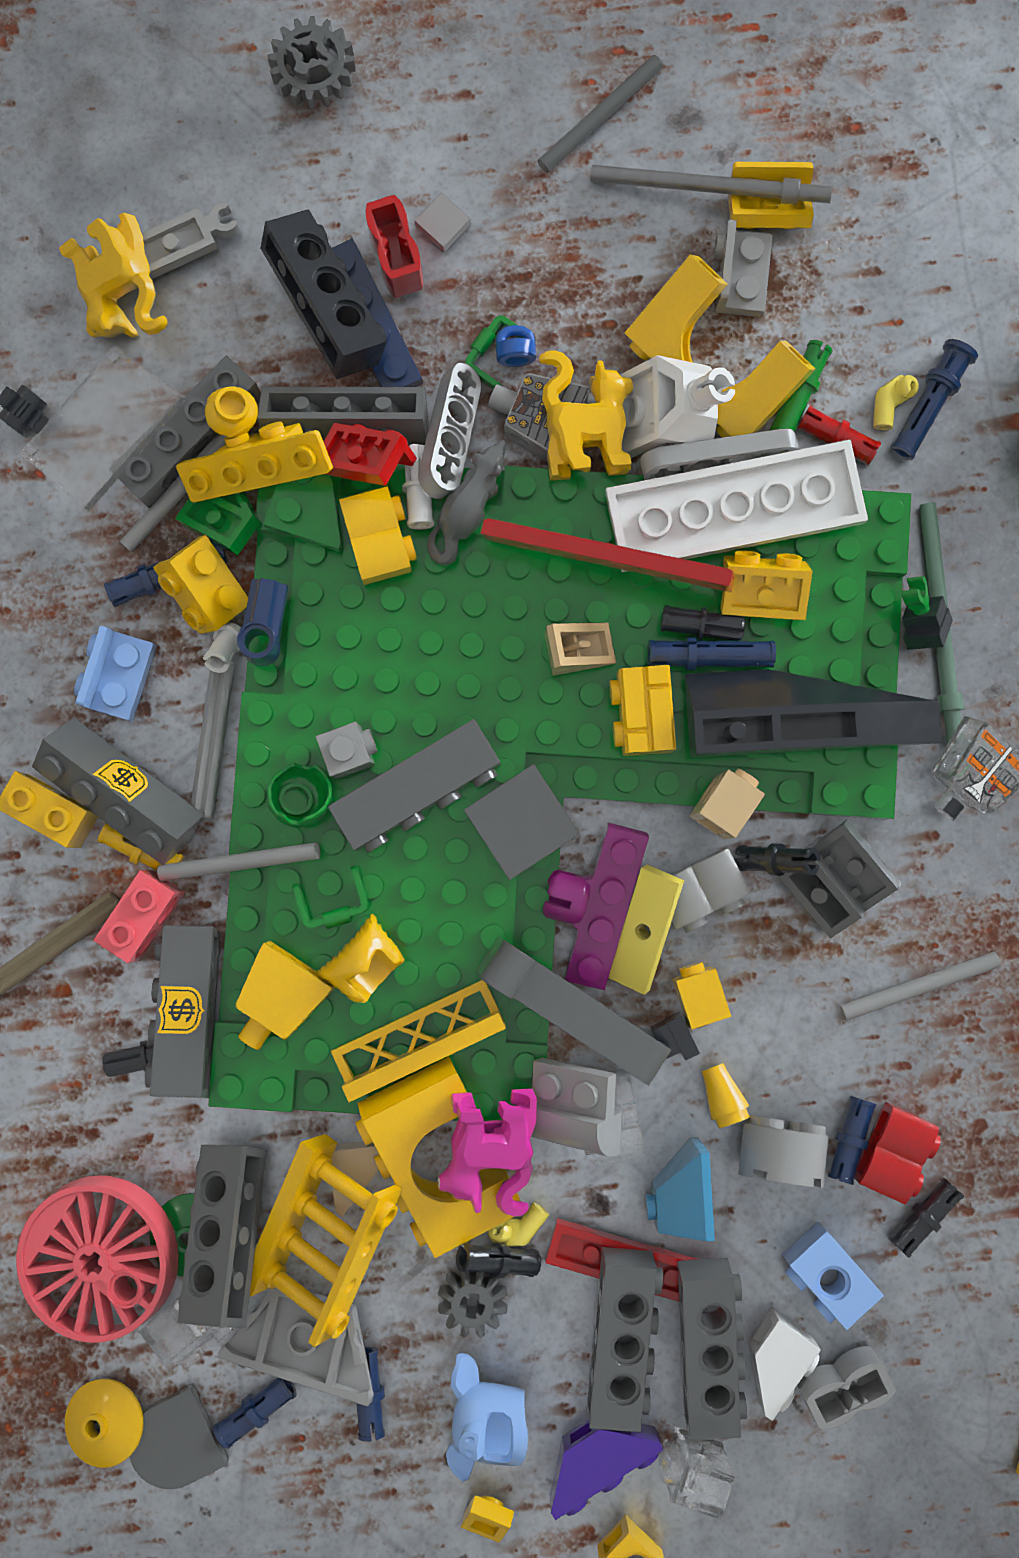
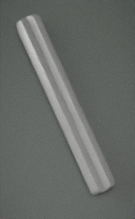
[191,662,234,819]

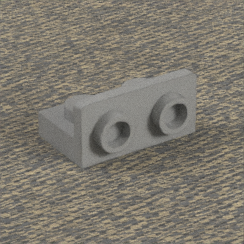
[714,220,773,317]

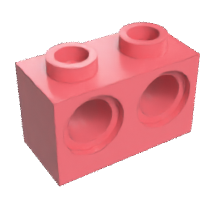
[93,870,186,964]

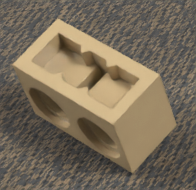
[689,769,765,840]

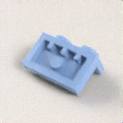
[74,626,157,722]

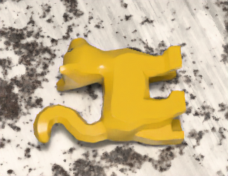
[59,212,168,338]
[539,350,633,481]

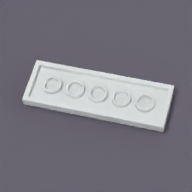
[605,440,868,572]

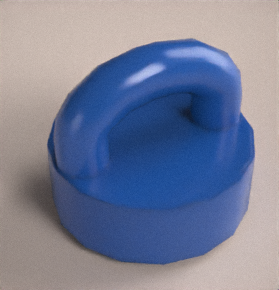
[496,325,537,367]

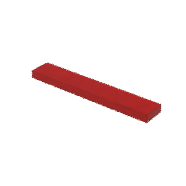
[480,518,735,592]

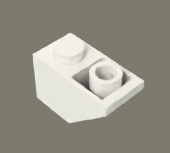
[748,1307,821,1421]

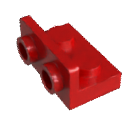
[324,423,417,486]

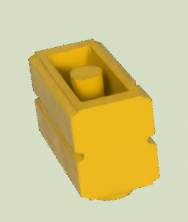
[609,665,676,756]

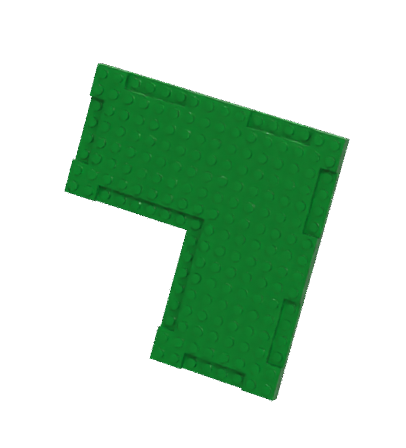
[208,464,912,1121]

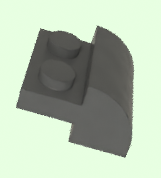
[778,819,901,939]

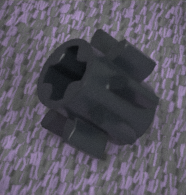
[0,385,49,436]

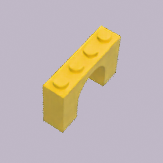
[625,254,815,438]
[355,1056,521,1258]

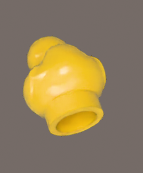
[205,386,259,438]

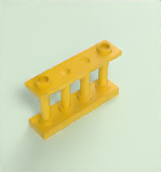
[250,1134,402,1347]

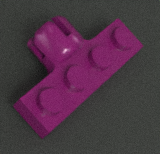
[543,823,649,991]

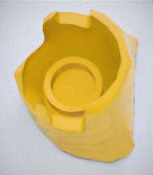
[317,914,404,1003]

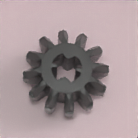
[438,1271,508,1338]

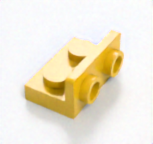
[720,551,813,620]

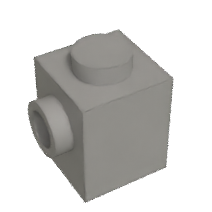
[316,722,378,780]

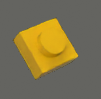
[460,1495,514,1543]

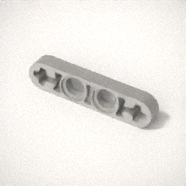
[418,363,481,499]
[640,429,800,480]

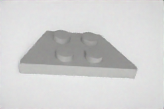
[217,1287,374,1406]

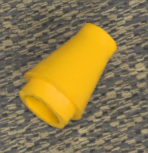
[701,1063,750,1129]

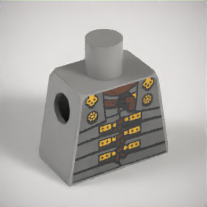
[488,373,590,463]

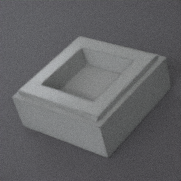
[414,192,471,252]

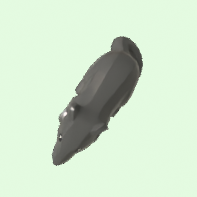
[427,440,506,566]

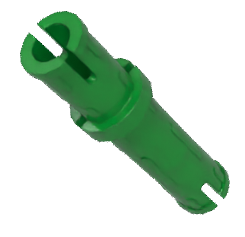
[769,340,833,432]

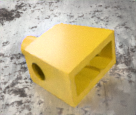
[235,941,334,1050]

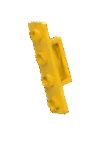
[176,421,333,502]

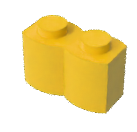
[339,486,417,585]

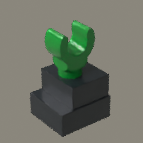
[902,576,953,650]
[651,1011,700,1061]

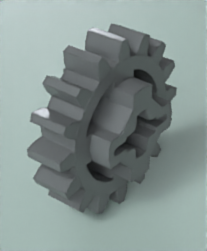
[268,16,356,109]

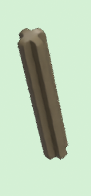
[0,892,120,995]

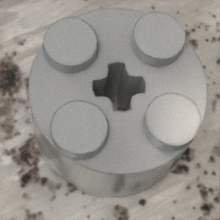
[738,1115,829,1188]

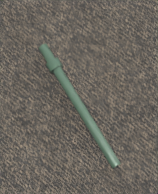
[919,502,964,744]

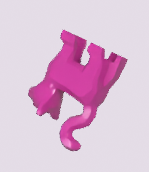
[437,1089,537,1217]

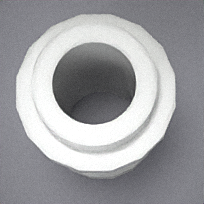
[203,623,241,673]

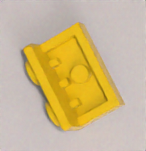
[728,162,814,229]
[153,535,248,634]

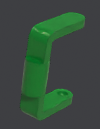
[465,315,536,390]
[292,865,369,929]

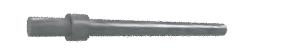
[590,165,833,205]

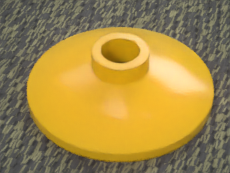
[65,1378,143,1468]

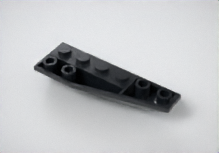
[685,669,942,758]

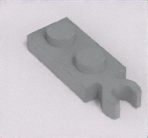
[141,201,240,280]

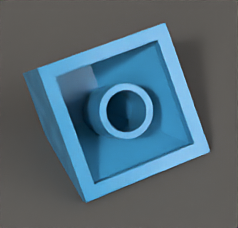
[645,1137,715,1242]

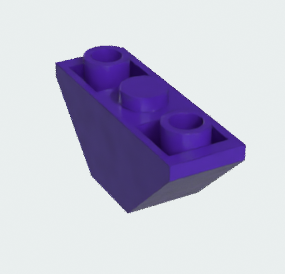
[550,1420,663,1521]

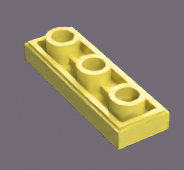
[608,864,684,995]

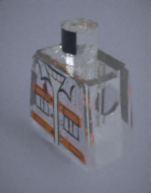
[932,716,1019,821]

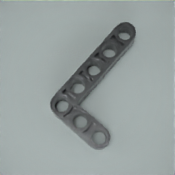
[475,936,671,1086]

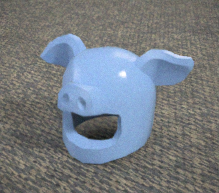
[446,1353,528,1482]

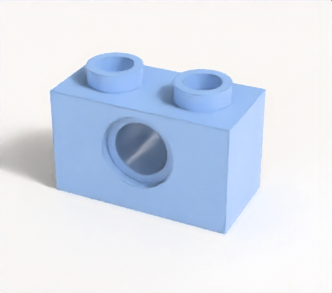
[782,1221,884,1330]

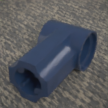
[237,578,289,666]

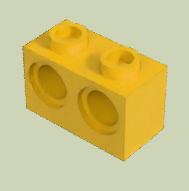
[0,771,98,848]

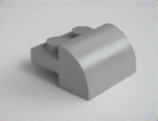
[531,1057,622,1157]

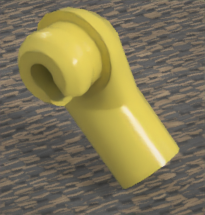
[873,375,919,430]
[488,1202,549,1247]

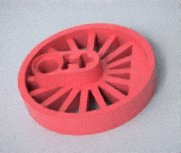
[16,1175,179,1343]

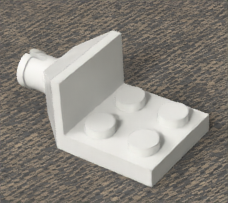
[620,355,735,458]

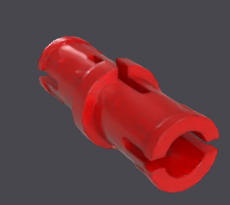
[797,405,881,466]

